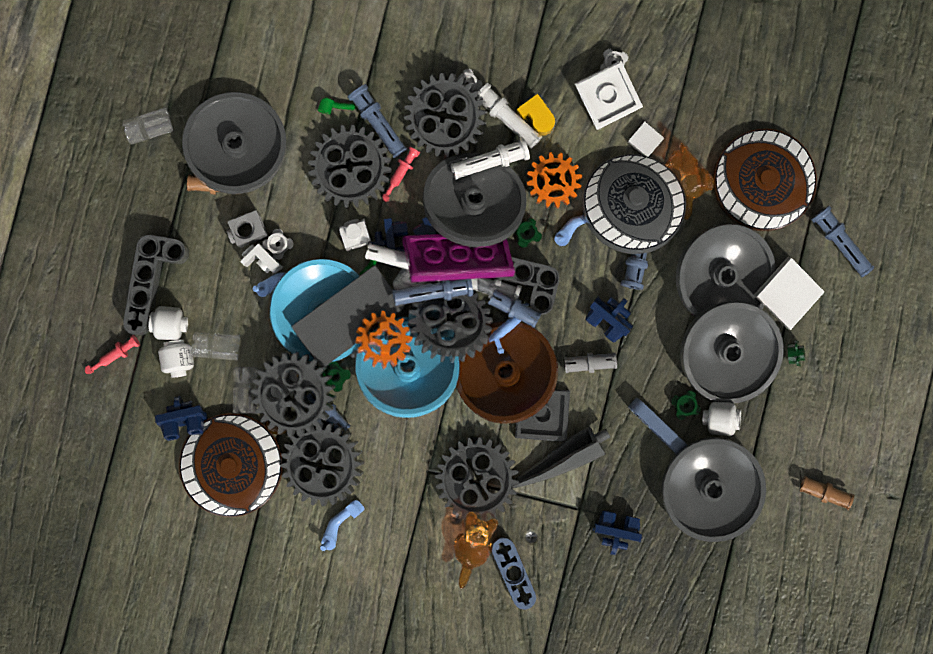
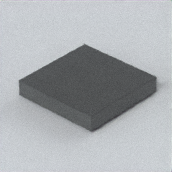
[515,389,570,442]

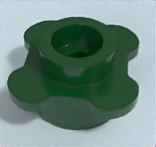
[514,218,542,248]
[787,340,805,366]
[323,361,351,392]
[671,391,701,420]

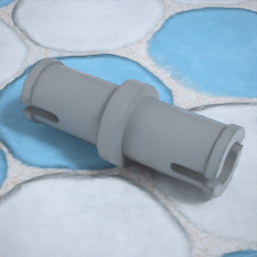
[564,352,617,373]

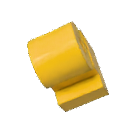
[516,94,555,136]

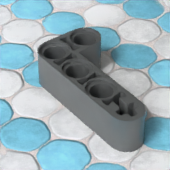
[123,235,190,336]
[492,257,559,316]

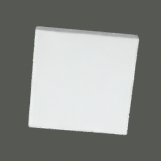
[574,60,643,130]
[754,257,824,330]

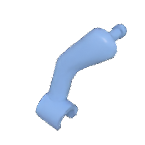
[554,215,586,246]
[253,272,285,297]
[489,303,530,354]
[320,500,365,551]

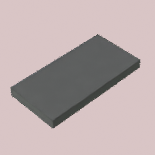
[291,266,405,368]

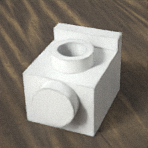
[339,219,371,251]

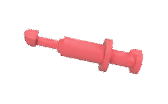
[382,146,421,202]
[85,335,140,374]

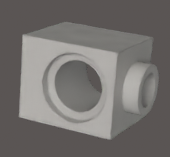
[226,210,269,248]

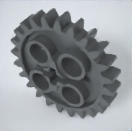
[404,73,487,157]
[308,125,392,209]
[408,287,492,363]
[251,352,336,437]
[280,422,364,507]
[435,437,520,522]

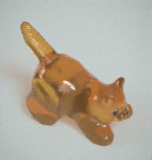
[665,143,714,220]
[454,512,498,589]

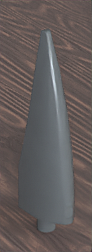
[512,426,611,489]

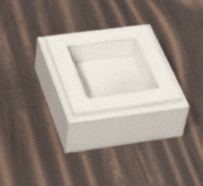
[628,122,664,157]

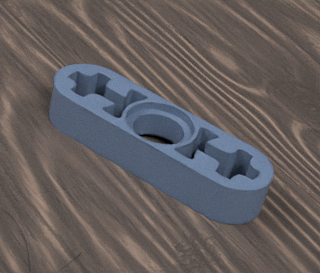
[628,397,687,454]
[492,537,536,609]

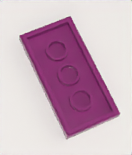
[403,234,515,282]

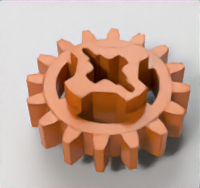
[526,152,582,209]
[355,311,412,369]

